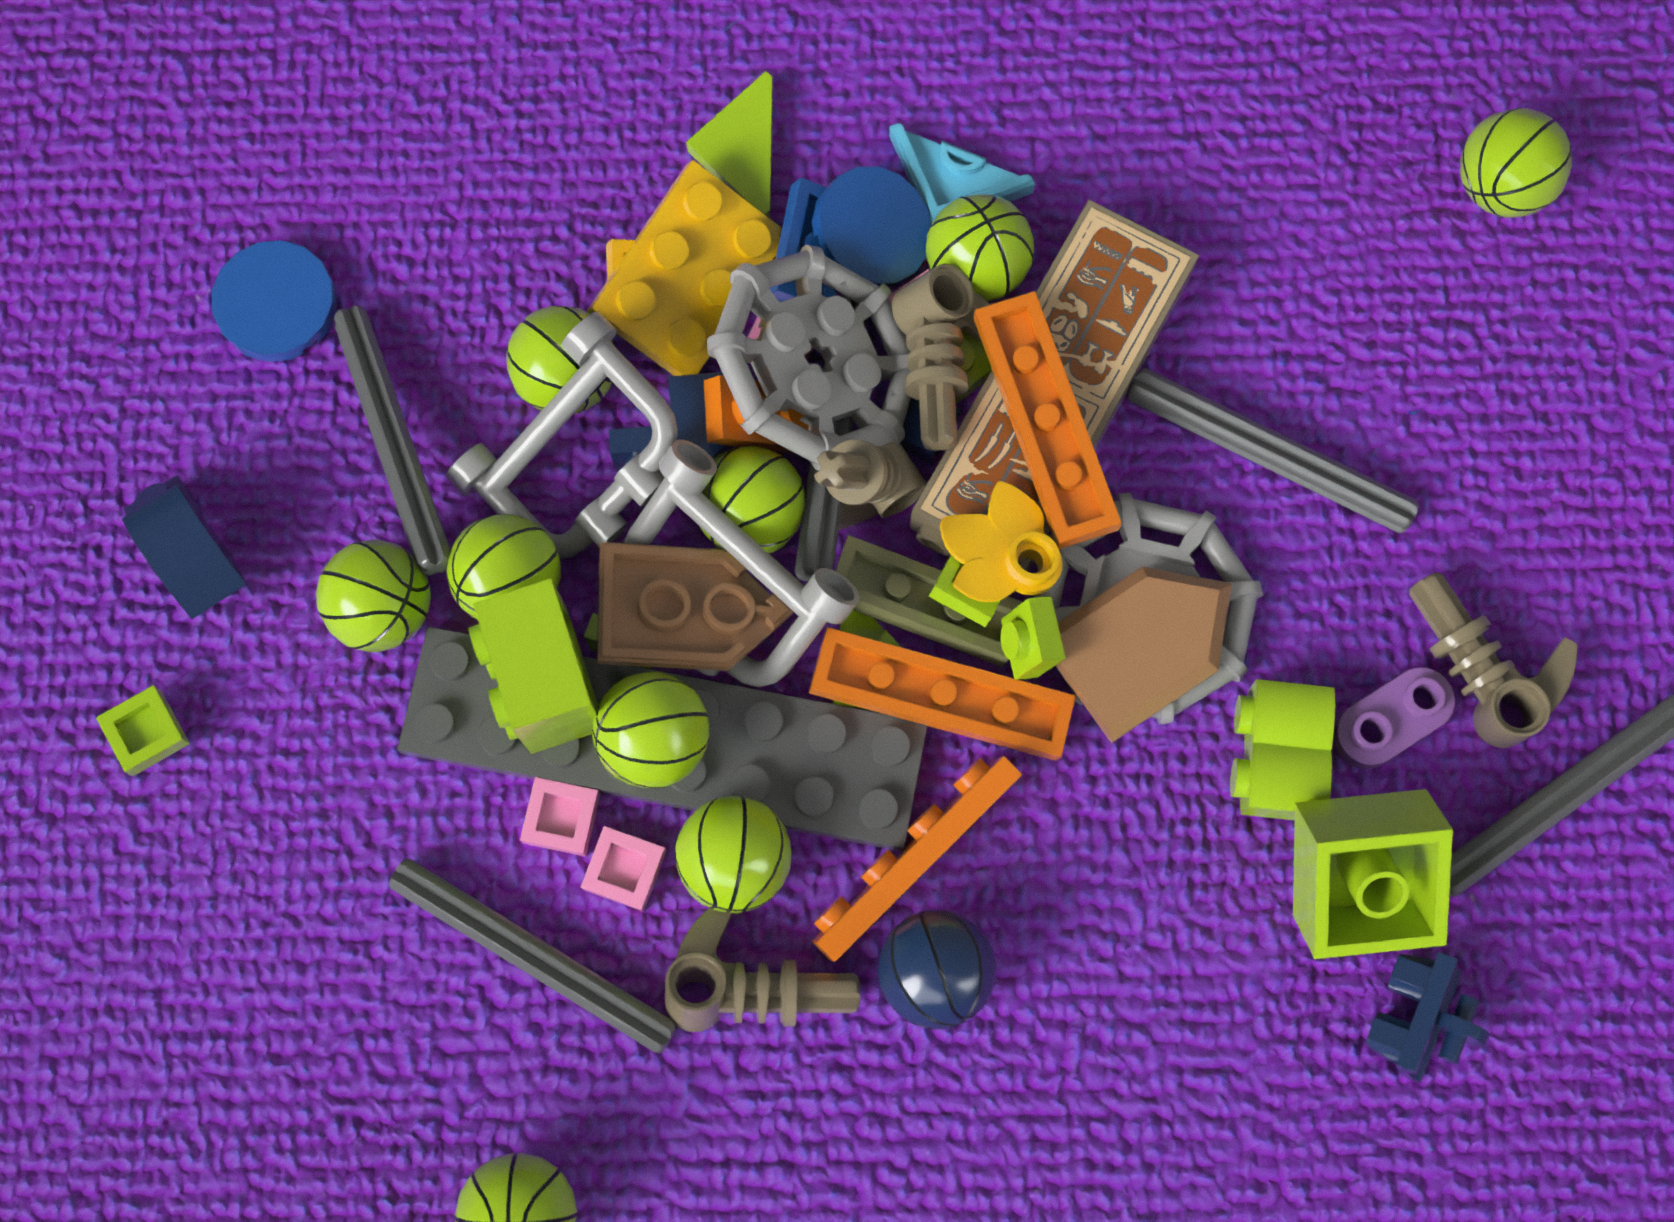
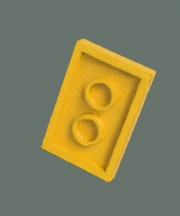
[586,160,782,376]

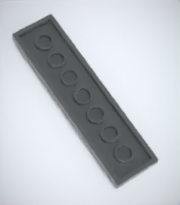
[397,627,927,851]

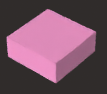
[520,777,601,857]
[581,826,667,912]

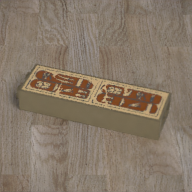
[910,200,1199,572]

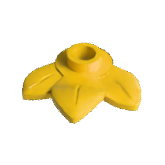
[939,481,1063,602]

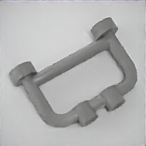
[445,311,678,559]
[624,440,860,687]

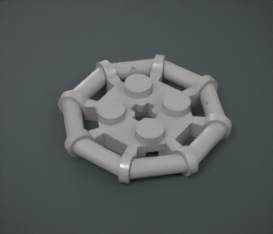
[707,245,911,471]
[1035,492,1263,725]

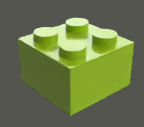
[469,578,598,754]
[1293,789,1453,959]

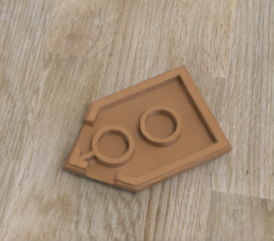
[596,542,793,671]
[1056,567,1232,744]

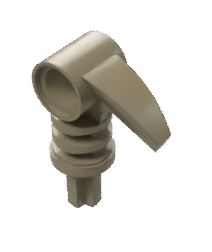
[892,264,990,451]
[814,439,927,530]
[1409,572,1577,748]
[665,908,861,1032]

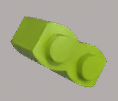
[1230,679,1335,821]

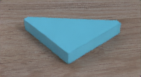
[889,123,1035,224]

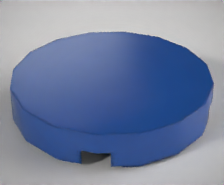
[812,166,931,286]
[211,240,337,362]

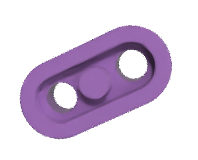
[1333,668,1455,769]

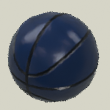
[878,909,996,1030]

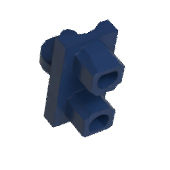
[1366,952,1490,1084]

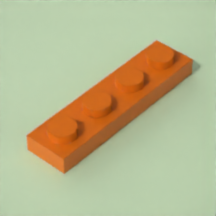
[974,291,1122,549]
[809,627,1076,761]
[811,756,1022,962]

